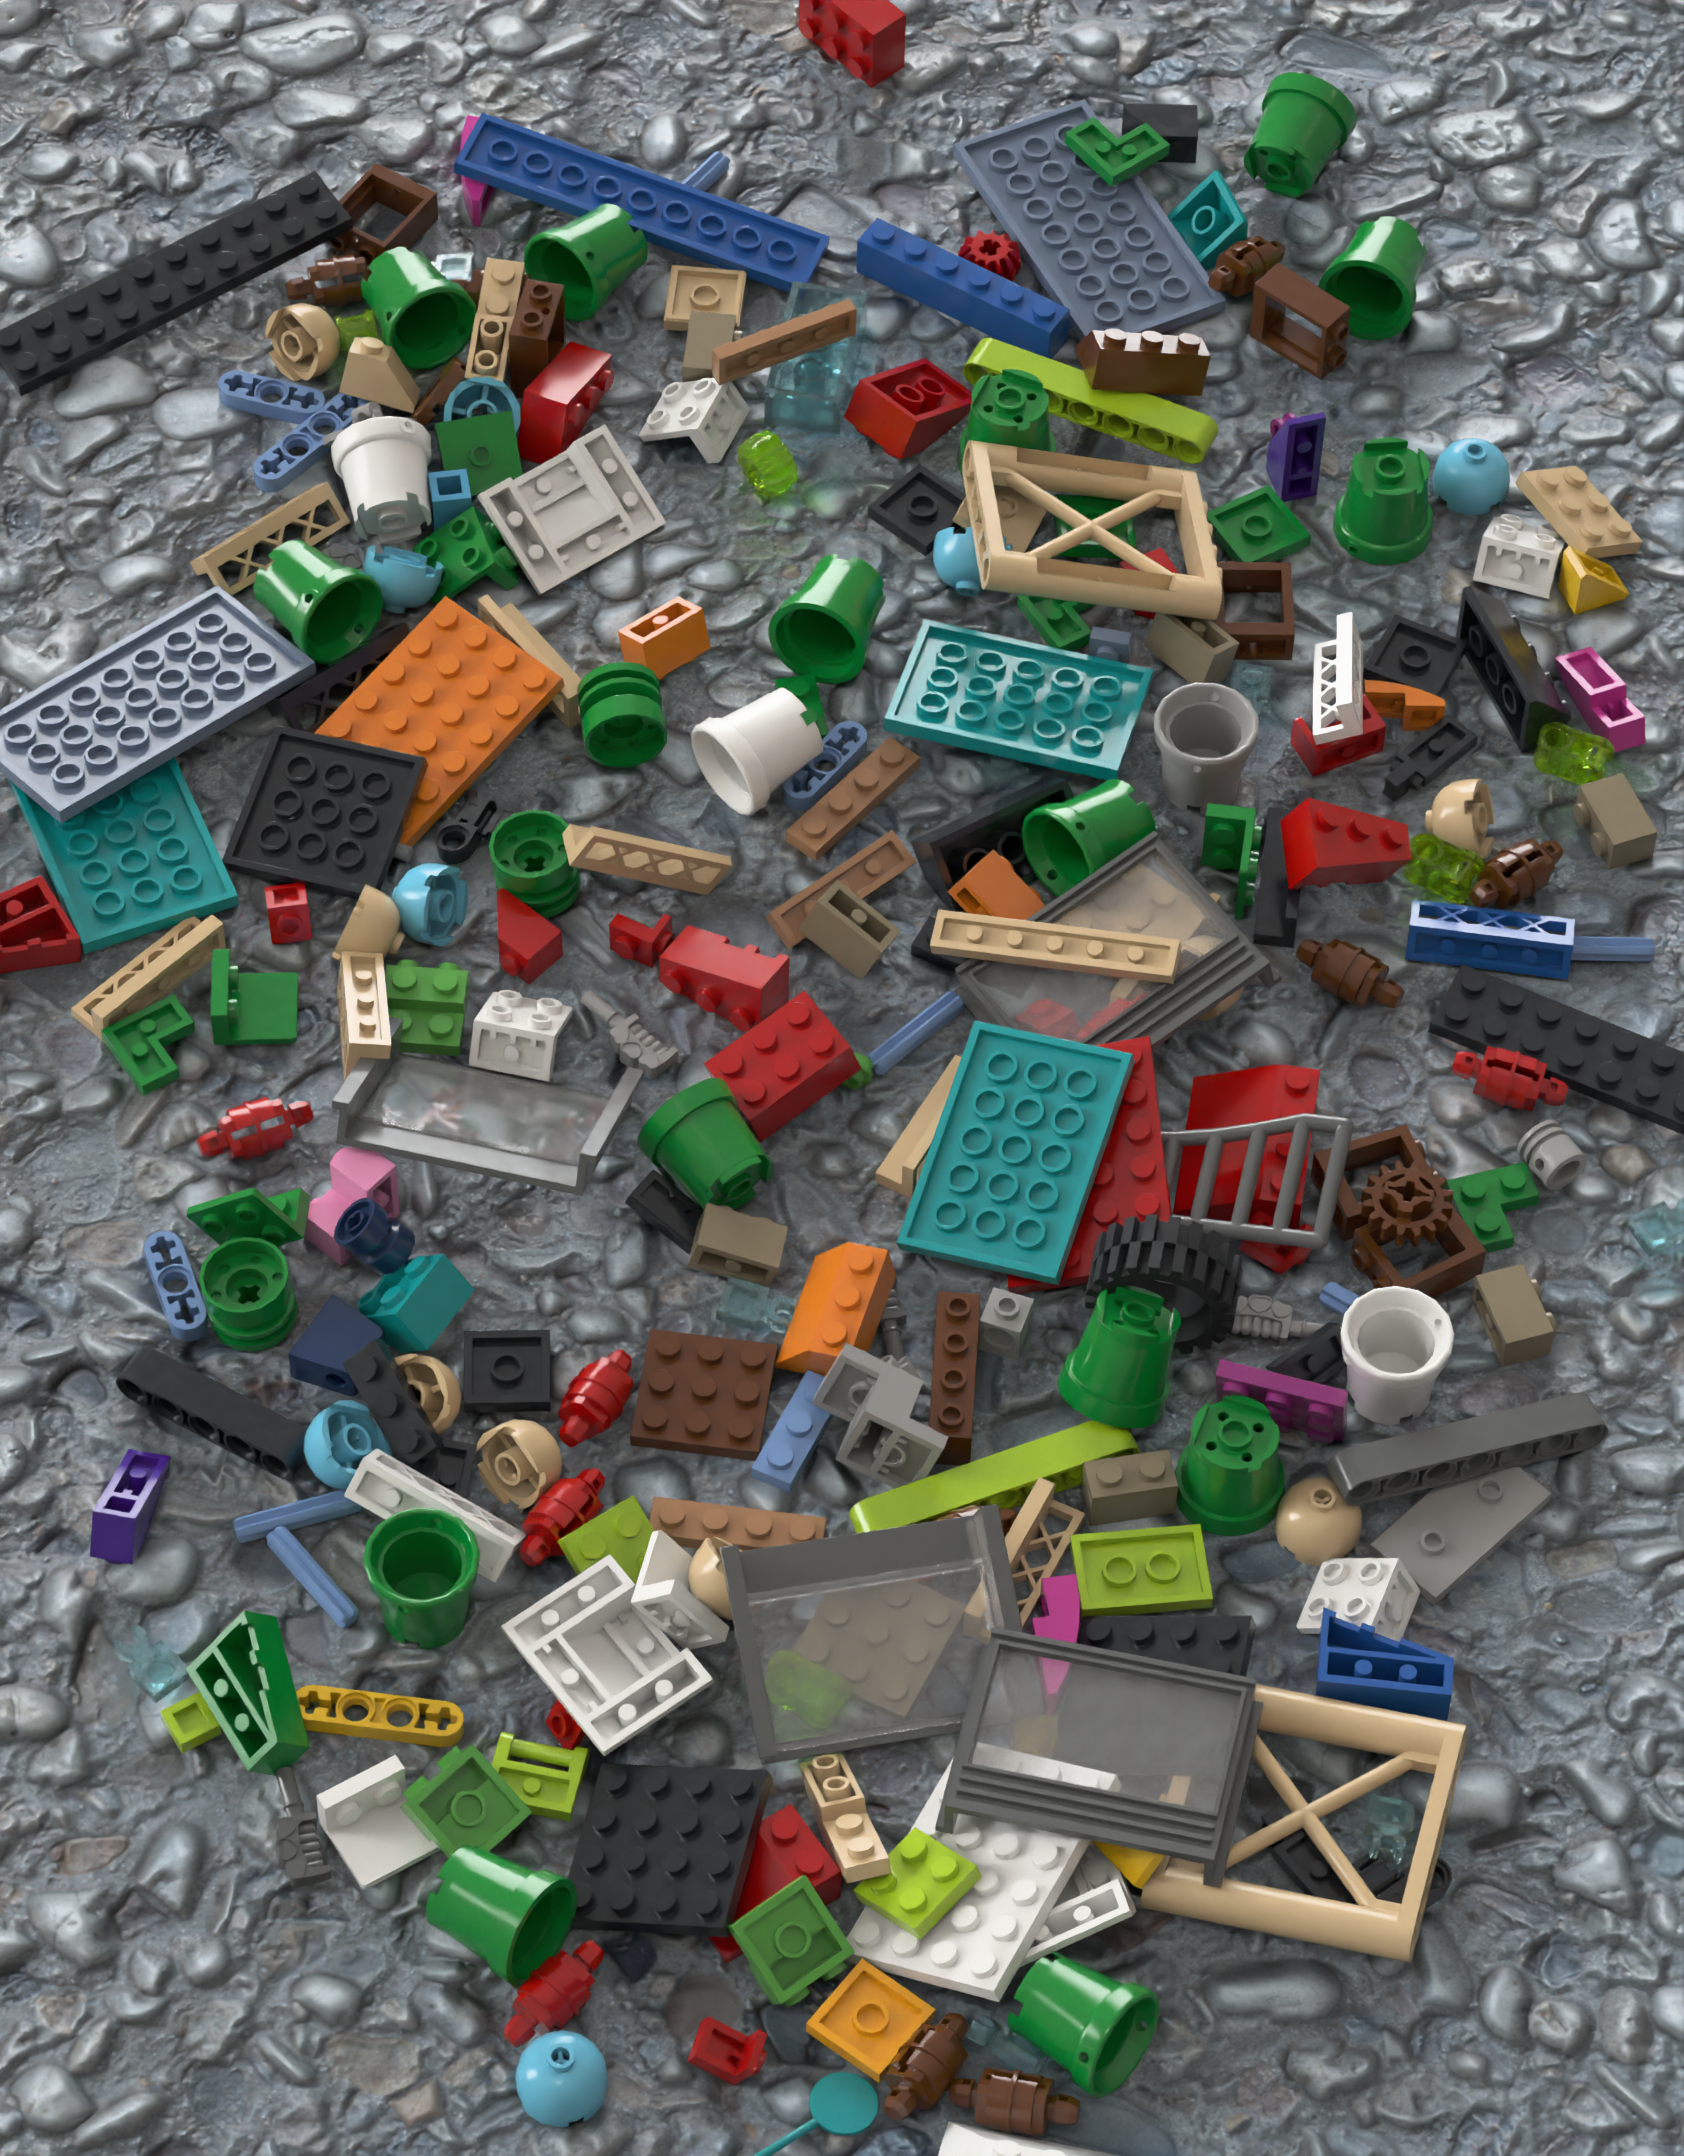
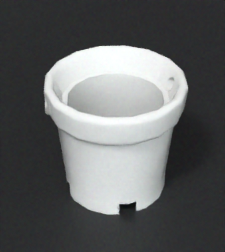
[331,416,431,544]
[691,688,823,815]
[1340,1286,1454,1425]

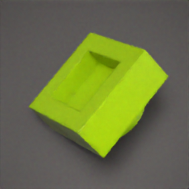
[160,1692,222,1753]

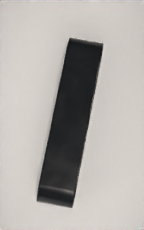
[116,1346,307,1480]

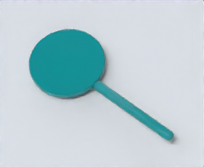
[753,2072,879,2156]

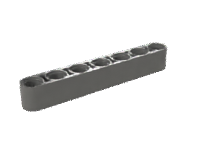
[1326,1392,1608,1506]

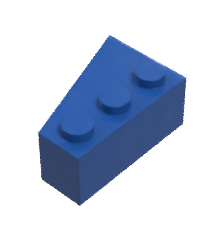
[1314,1607,1454,1721]

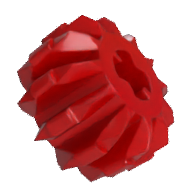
[958,229,1021,282]

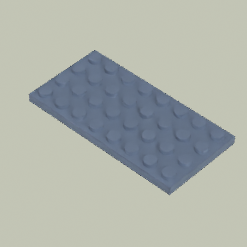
[953,99,1226,341]
[0,585,317,823]

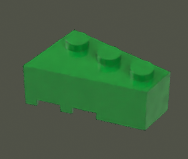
[186,1610,310,1776]

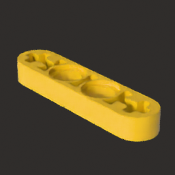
[296,1685,464,1747]

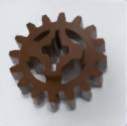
[1361,1160,1454,1247]

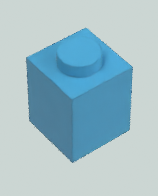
[428,469,472,532]

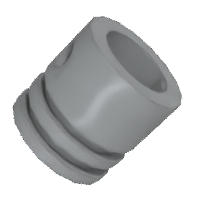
[1517,1119,1587,1190]

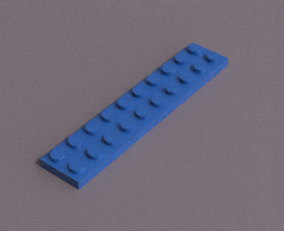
[453,112,830,298]

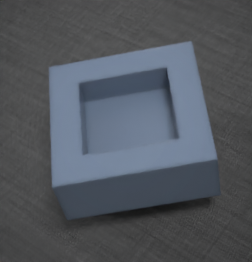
[1088,626,1132,664]

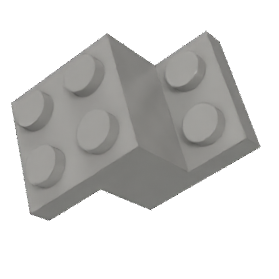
[811,1343,948,1488]

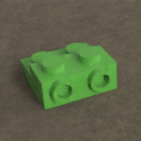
[385,959,469,1056]
[400,1744,532,1858]
[728,1875,855,2007]

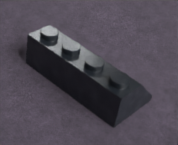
[1456,586,1571,753]
[910,777,1074,913]

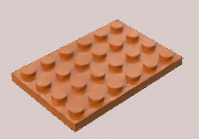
[314,596,565,847]

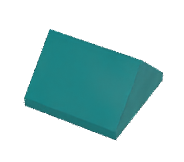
[1167,169,1249,271]

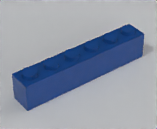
[856,218,1070,359]

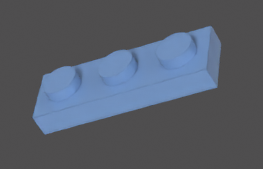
[751,1370,834,1493]

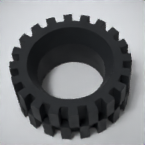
[1085,1215,1243,1355]

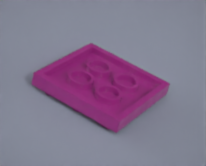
[1216,1359,1348,1444]

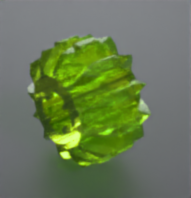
[737,430,798,499]

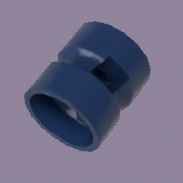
[334,1198,415,1276]

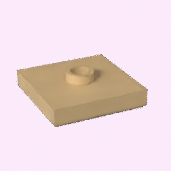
[664,265,747,331]
[952,485,1047,553]

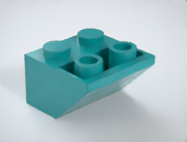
[356,1253,475,1353]

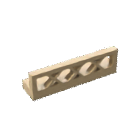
[190,482,350,596]
[478,594,582,729]
[562,824,732,895]
[71,915,226,1042]
[337,951,391,1082]
[875,1055,962,1199]
[963,1477,1085,1645]

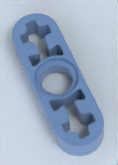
[218,370,325,425]
[783,721,867,811]
[144,1231,208,1341]

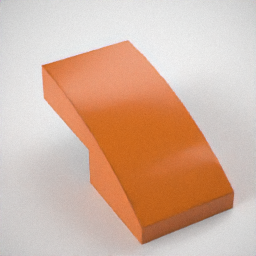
[1363,680,1445,731]

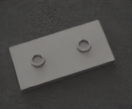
[1369,1466,1552,1606]

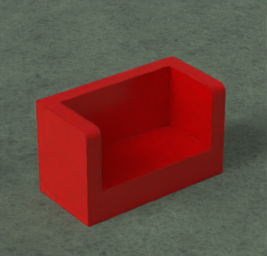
[1290,694,1386,777]

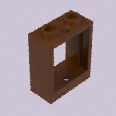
[325,163,438,266]
[1249,263,1350,380]
[509,279,566,399]
[1212,561,1295,660]
[1311,1124,1440,1241]
[1350,1207,1486,1298]

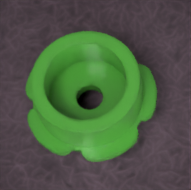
[842,1052,873,1089]

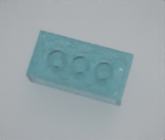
[764,281,868,434]

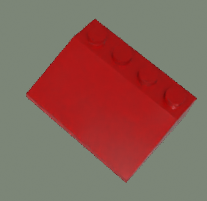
[1173,1064,1320,1229]

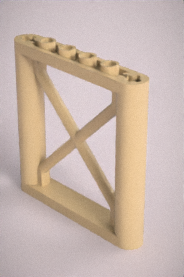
[962,440,1222,620]
[1141,1684,1468,1963]

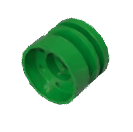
[577,662,667,768]
[489,810,581,918]
[199,1237,299,1352]

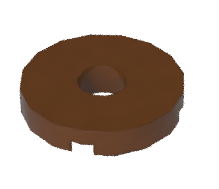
[411,357,466,427]

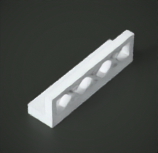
[1313,612,1363,745]
[344,1448,527,1583]

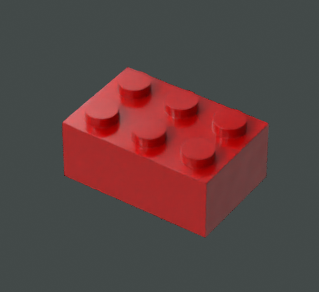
[798,0,906,88]
[704,990,861,1142]

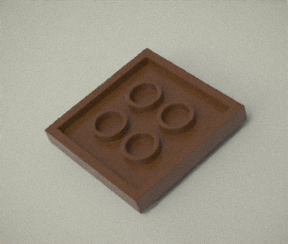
[630,1329,777,1461]

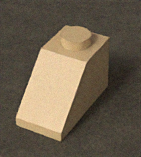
[339,337,421,413]

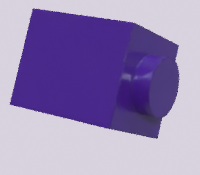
[1266,412,1326,502]
[90,1449,171,1564]

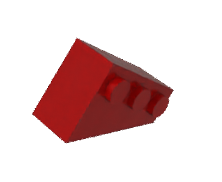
[517,341,614,465]
[1280,797,1412,890]
[0,875,81,974]
[659,925,789,1032]

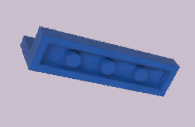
[1405,899,1575,980]

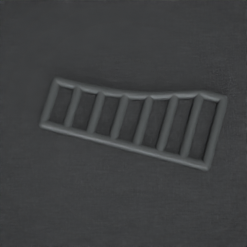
[1162,1113,1354,1249]

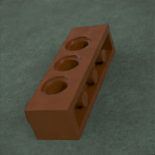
[929,1291,980,1466]

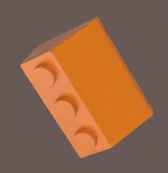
[775,1242,896,1376]

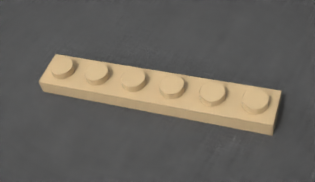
[930,909,1182,984]

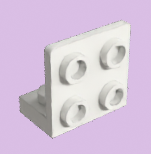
[639,378,750,464]
[1473,514,1567,599]
[468,990,572,1082]
[631,1530,729,1650]
[1296,1558,1421,1642]
[316,1755,441,1890]

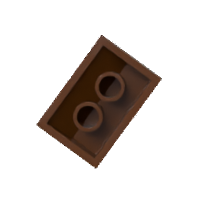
[1075,328,1211,396]

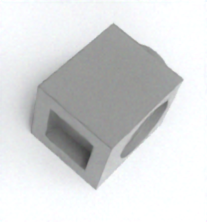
[978,1287,1034,1361]

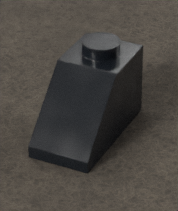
[1122,103,1198,163]

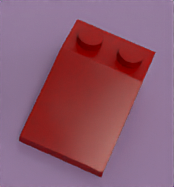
[843,358,972,460]
[706,1804,841,1964]

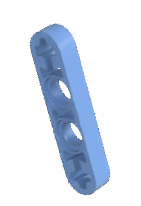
[253,393,369,492]

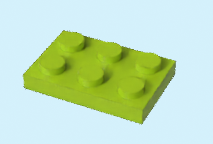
[1070,1524,1213,1619]

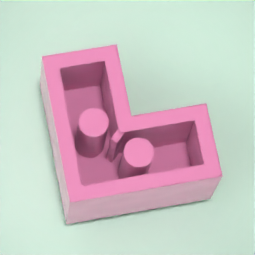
[304,1146,400,1266]

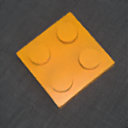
[806,1958,936,2083]

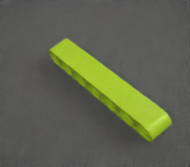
[963,338,1219,464]
[848,1420,1141,1533]

